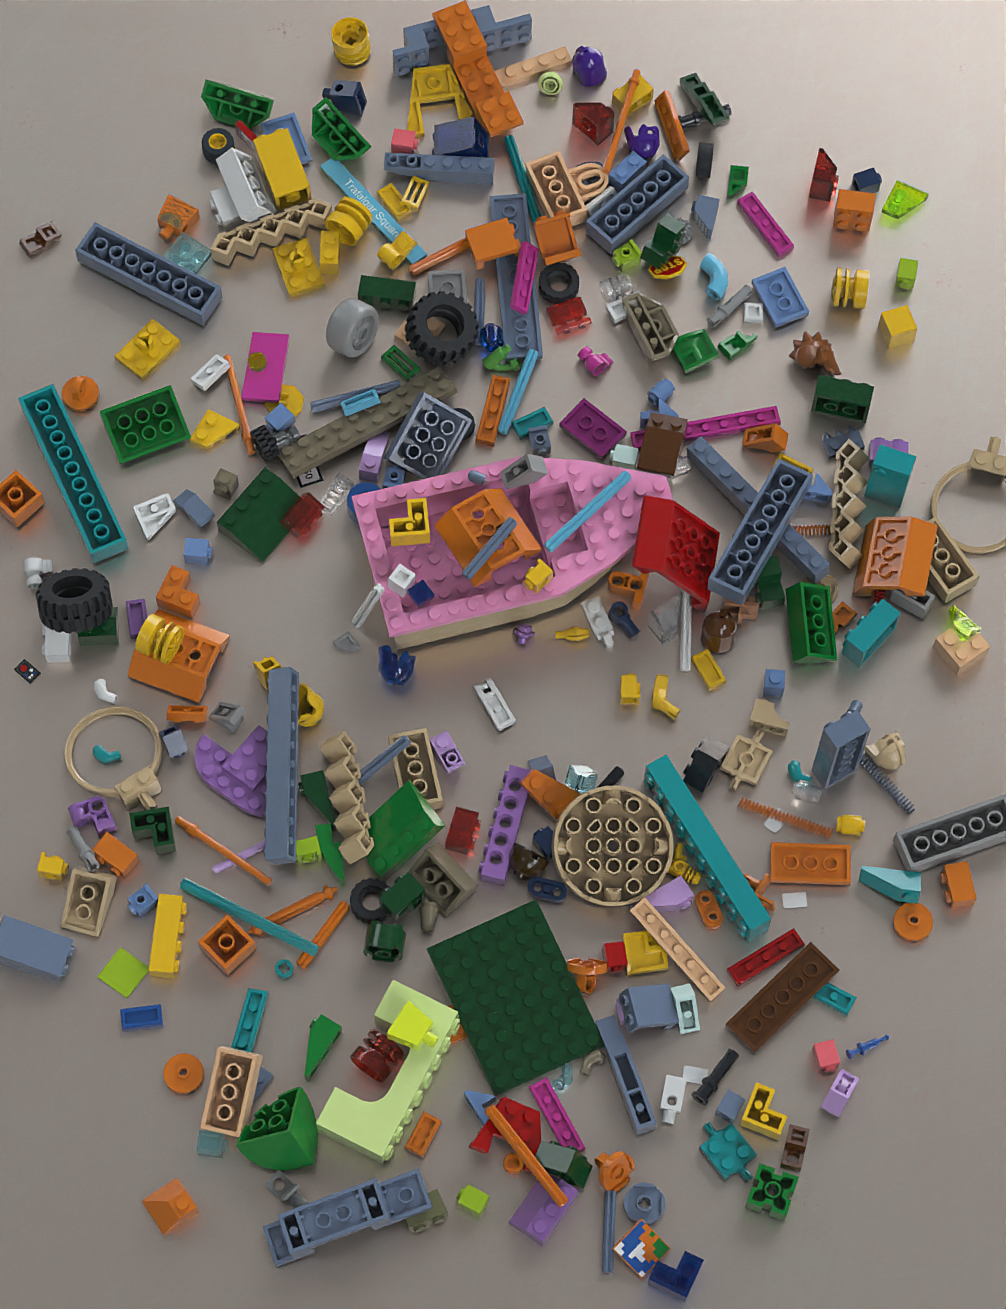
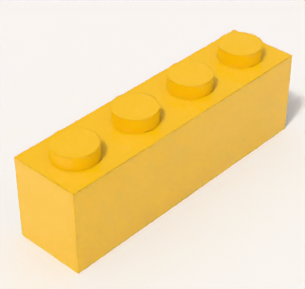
[149,894,187,979]

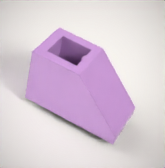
[429,731,465,773]

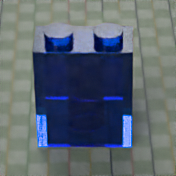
[432,116,489,158]

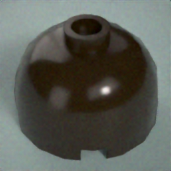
[509,842,549,879]

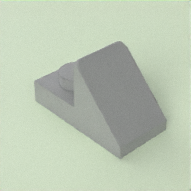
[209,702,245,733]

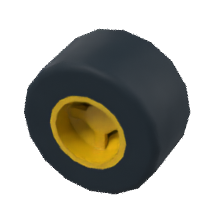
[201,128,235,164]

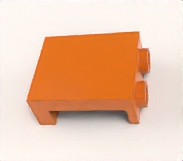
[532,210,582,266]
[465,217,521,270]

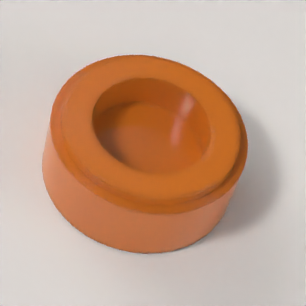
[503,1153,524,1175]

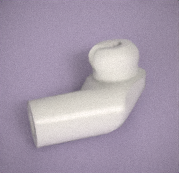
[94,679,118,704]

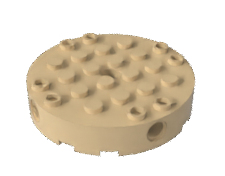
[551,785,674,906]

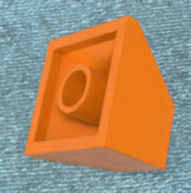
[142,1178,199,1235]

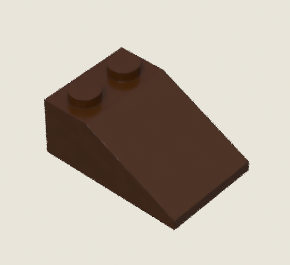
[637,412,688,476]

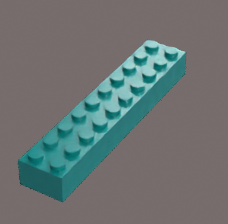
[18,384,129,564]
[643,754,771,942]

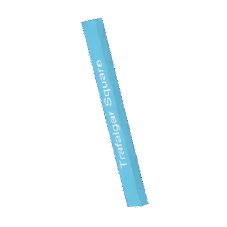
[320,158,427,265]

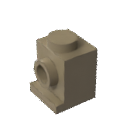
[213,468,239,500]

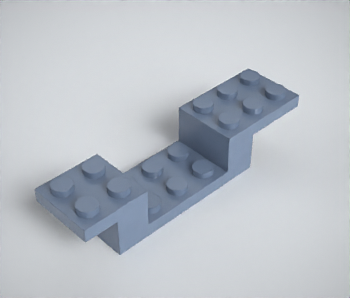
[392,5,532,76]
[263,1168,433,1267]

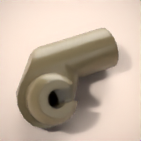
[580,1050,606,1076]

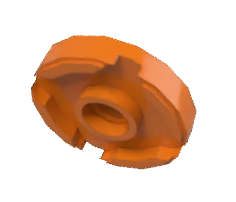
[893,903,933,942]
[163,1053,204,1095]

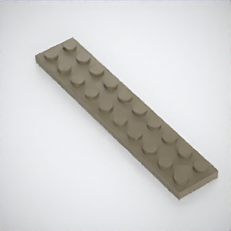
[277,366,458,479]

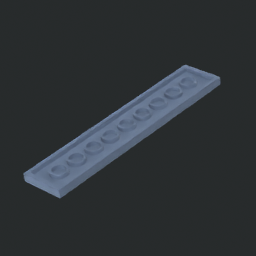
[490,193,543,362]

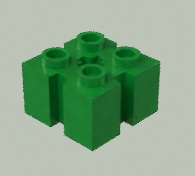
[745,1163,799,1221]

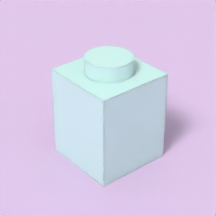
[609,444,639,470]

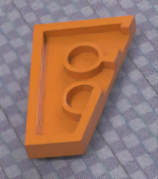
[519,769,581,822]

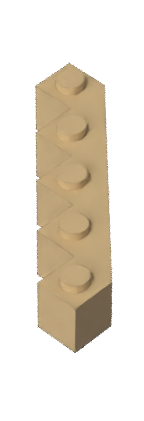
[211,198,332,266]
[829,439,870,569]
[320,730,374,864]

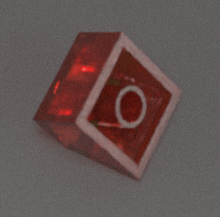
[572,102,615,146]
[809,148,839,202]

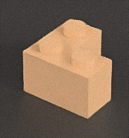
[933,628,991,676]

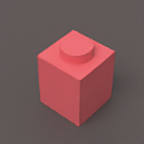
[391,128,419,154]
[812,1039,840,1073]

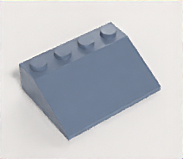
[383,392,472,479]

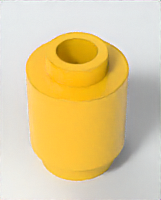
[836,814,865,836]

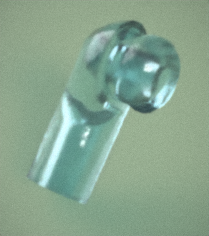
[552,1063,572,1090]

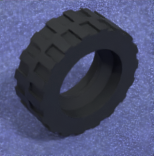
[538,262,579,305]
[350,878,391,924]

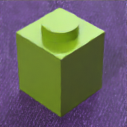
[895,258,918,289]
[456,1184,489,1218]

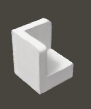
[387,564,416,598]

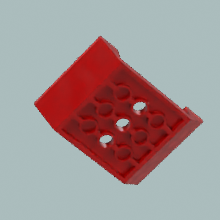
[632,495,720,613]

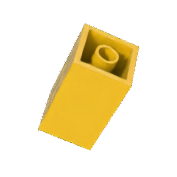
[253,128,312,212]

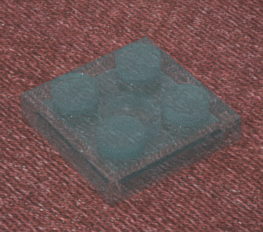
[163,232,212,274]

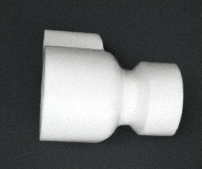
[24,557,53,589]

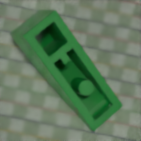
[304,1014,342,1082]

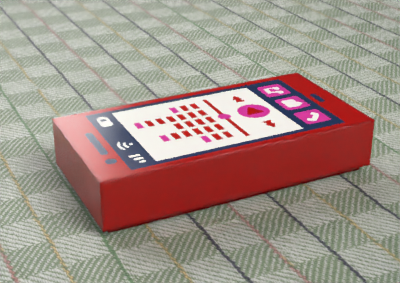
[235,120,257,152]

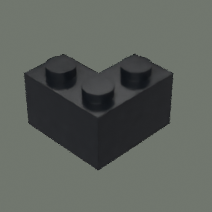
[683,737,730,793]

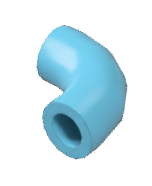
[700,253,728,301]

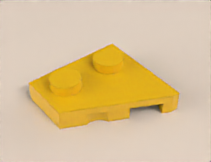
[190,409,240,450]

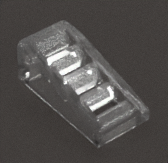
[316,473,354,516]

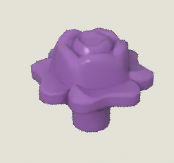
[513,624,535,644]

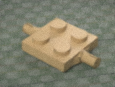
[720,730,773,790]

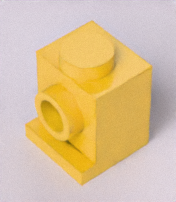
[522,558,553,594]
[620,673,641,704]
[37,852,69,881]

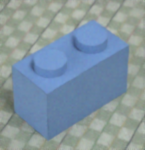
[608,151,647,193]

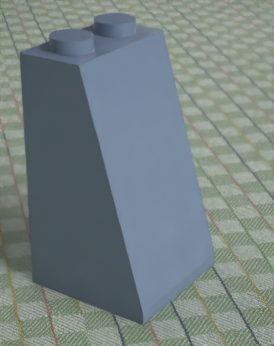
[0,915,75,981]

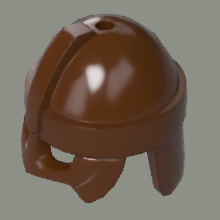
[700,609,737,653]

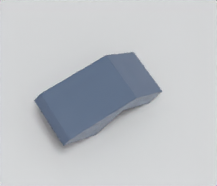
[173,489,216,527]

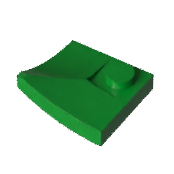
[673,329,719,374]

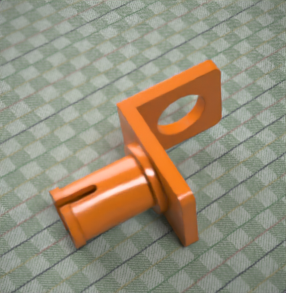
[744,873,775,912]

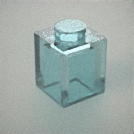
[196,1130,228,1158]

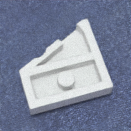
[133,493,176,541]

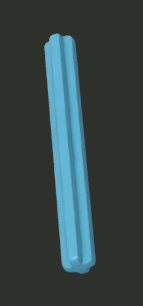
[497,349,538,435]

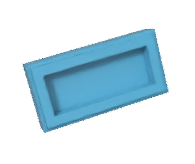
[340,389,381,416]

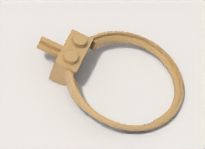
[930,437,1006,554]
[64,706,162,811]

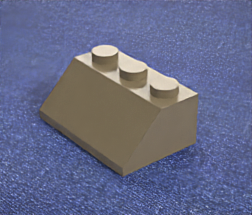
[408,843,479,917]

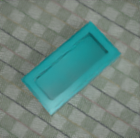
[511,407,554,440]

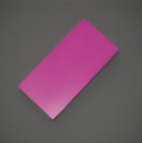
[241,332,290,403]

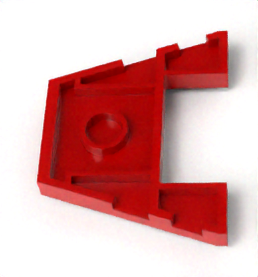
[468,1097,542,1175]

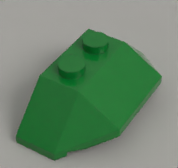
[201,79,274,130]
[312,97,371,161]

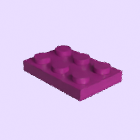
[559,398,627,460]

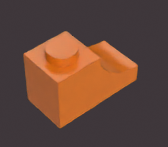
[742,423,789,453]

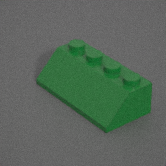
[785,582,838,664]

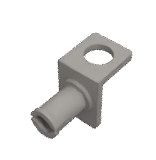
[265,1170,309,1208]

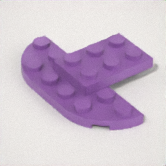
[195,725,268,817]

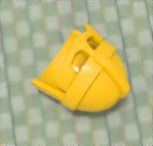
[298,683,324,727]

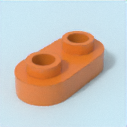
[695,890,723,929]

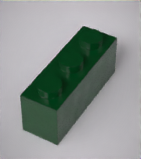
[358,275,416,311]

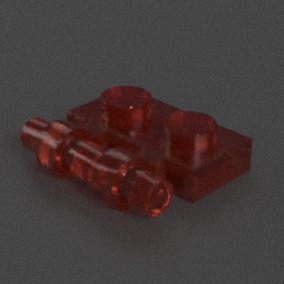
[546,297,592,335]

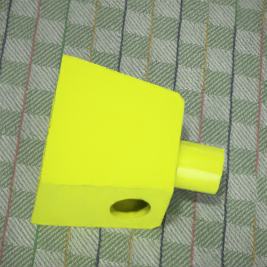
[387,1001,439,1050]

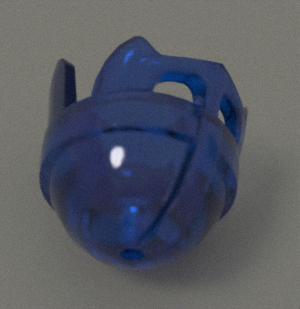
[378,645,416,686]

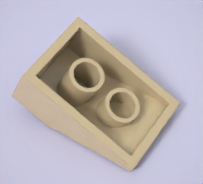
[60,866,117,937]

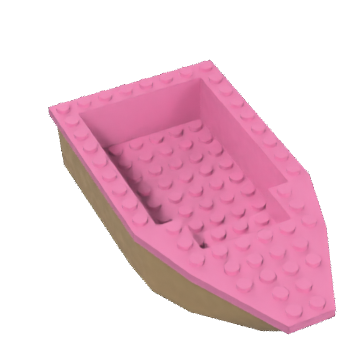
[352,456,673,649]

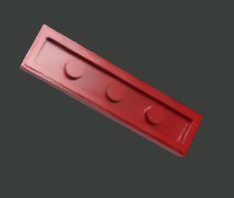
[726,928,805,987]

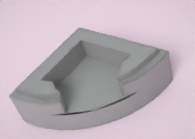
[333,631,360,652]

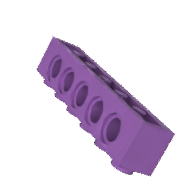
[478,765,531,886]

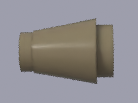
[419,902,439,932]

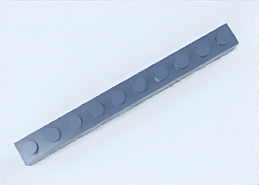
[687,436,830,584]
[264,667,299,865]

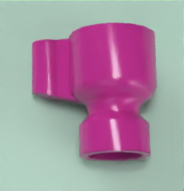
[577,346,613,376]

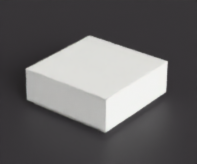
[744,303,763,323]

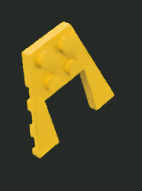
[407,64,478,137]

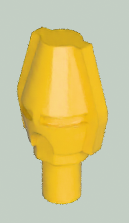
[555,626,590,642]

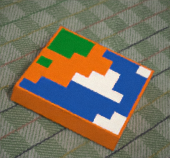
[612,1218,671,1279]

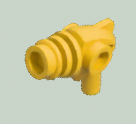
[667,843,703,885]

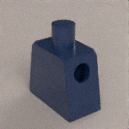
[322,80,367,117]

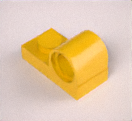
[377,231,418,271]

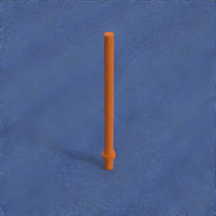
[603,69,640,174]

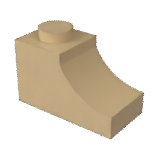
[748,698,790,736]

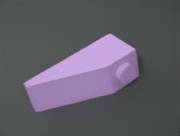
[359,431,391,483]
[629,876,694,913]

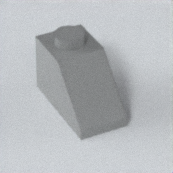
[500,454,548,489]

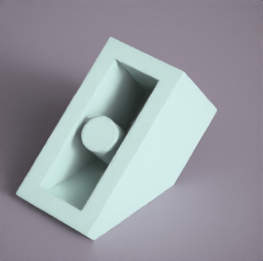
[671,984,700,1034]

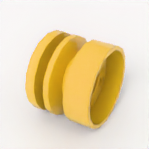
[331,17,371,66]
[324,197,373,246]
[831,267,869,309]
[135,614,184,664]

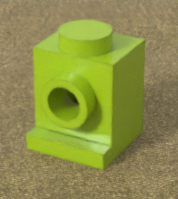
[612,239,642,272]
[296,836,322,863]

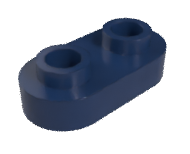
[528,877,567,903]

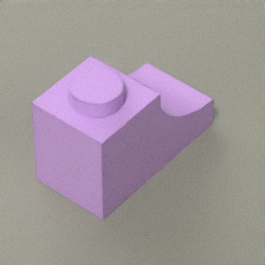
[821,1069,859,1117]

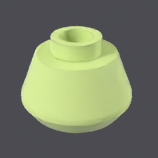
[538,71,563,95]

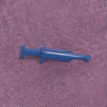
[846,1035,889,1059]

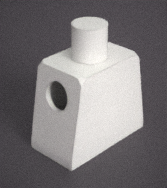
[660,1075,687,1124]

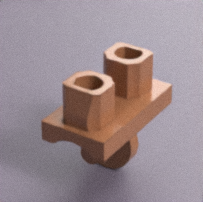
[723,596,759,624]

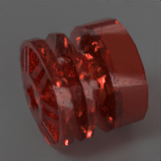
[350,1029,405,1083]

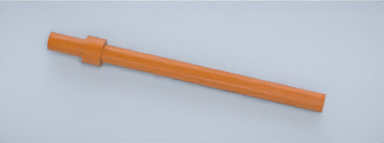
[224,354,255,455]
[175,816,272,886]

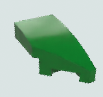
[727,165,749,197]
[717,331,758,360]

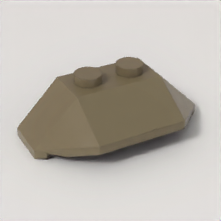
[622,292,679,361]

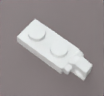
[581,596,614,649]

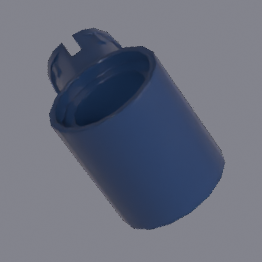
[608,601,640,638]

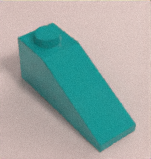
[859,866,921,903]

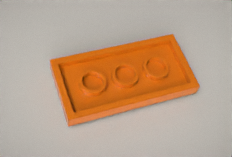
[770,842,851,885]

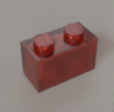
[280,492,325,537]
[445,806,482,855]

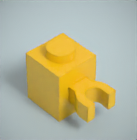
[253,656,281,691]

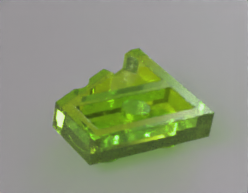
[948,605,981,637]

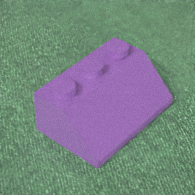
[508,1174,578,1247]

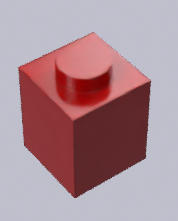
[601,941,628,974]

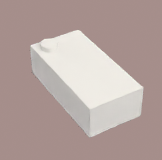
[216,148,278,224]

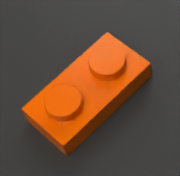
[167,705,208,723]

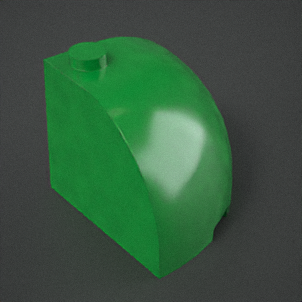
[236,1086,318,1170]

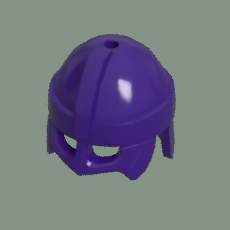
[572,46,607,87]
[624,124,660,160]

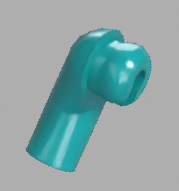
[93,745,121,763]
[788,760,812,786]

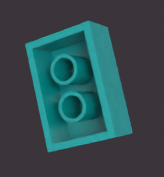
[842,599,901,668]

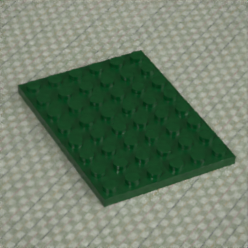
[426,899,604,1096]

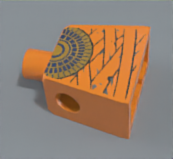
[157,194,200,241]

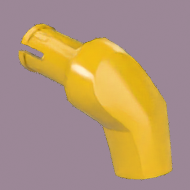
[652,674,681,720]

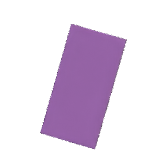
[126,599,147,639]

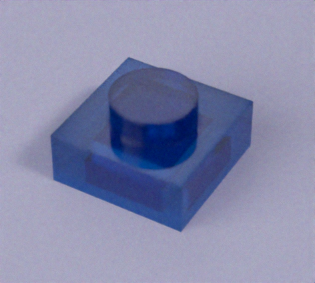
[407,580,435,608]

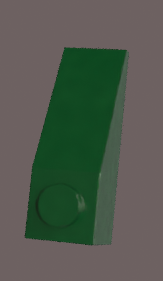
[298,770,337,832]

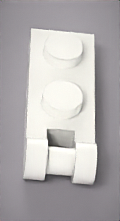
[473,677,516,731]

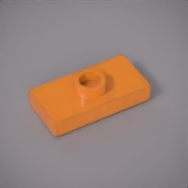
[404,1111,442,1158]

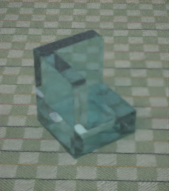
[565,765,598,792]

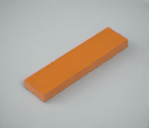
[654,90,690,161]
[475,375,511,447]

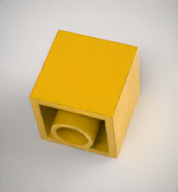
[878,305,918,349]

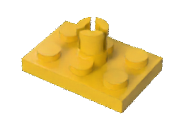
[272,238,325,297]
[115,318,180,381]

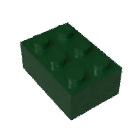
[811,375,874,423]

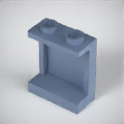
[619,984,679,1032]

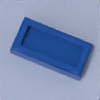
[120,1004,163,1031]

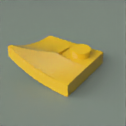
[621,931,669,977]

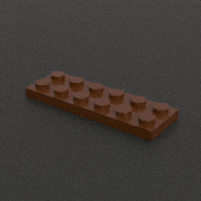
[725,942,840,1054]

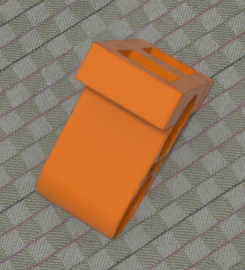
[608,571,649,610]

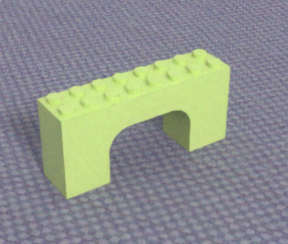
[316,980,460,1165]

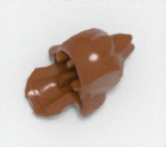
[789,331,842,375]

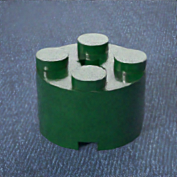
[363,921,406,963]

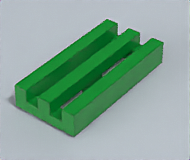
[381,345,420,383]

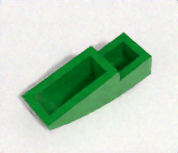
[315,823,345,886]

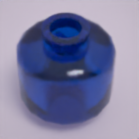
[479,323,504,352]

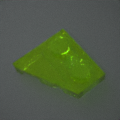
[882,181,929,219]

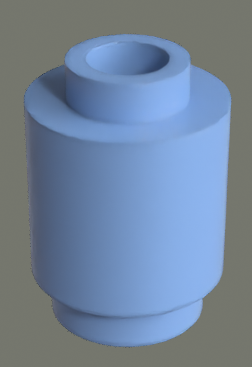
[647,378,675,405]

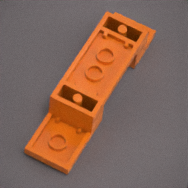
[432,0,524,138]

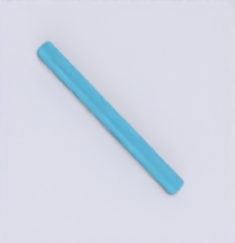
[544,471,631,552]

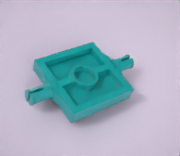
[699,1122,757,1182]

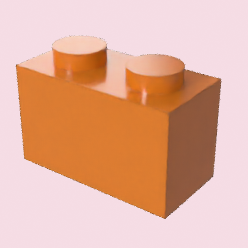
[92,832,140,879]
[940,861,977,908]

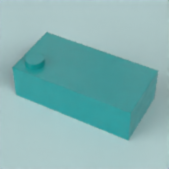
[864,444,917,508]

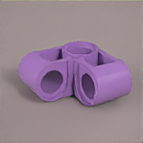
[68,796,117,837]

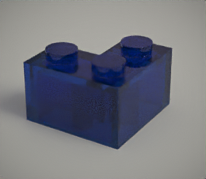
[647,1251,704,1302]

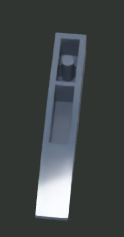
[384,153,495,185]
[595,1015,657,1135]

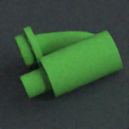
[482,344,522,372]

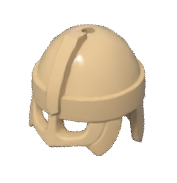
[864,730,906,770]

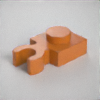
[832,601,857,636]

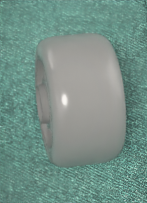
[326,298,379,357]

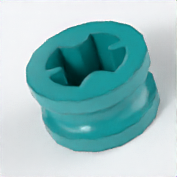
[275,959,293,978]

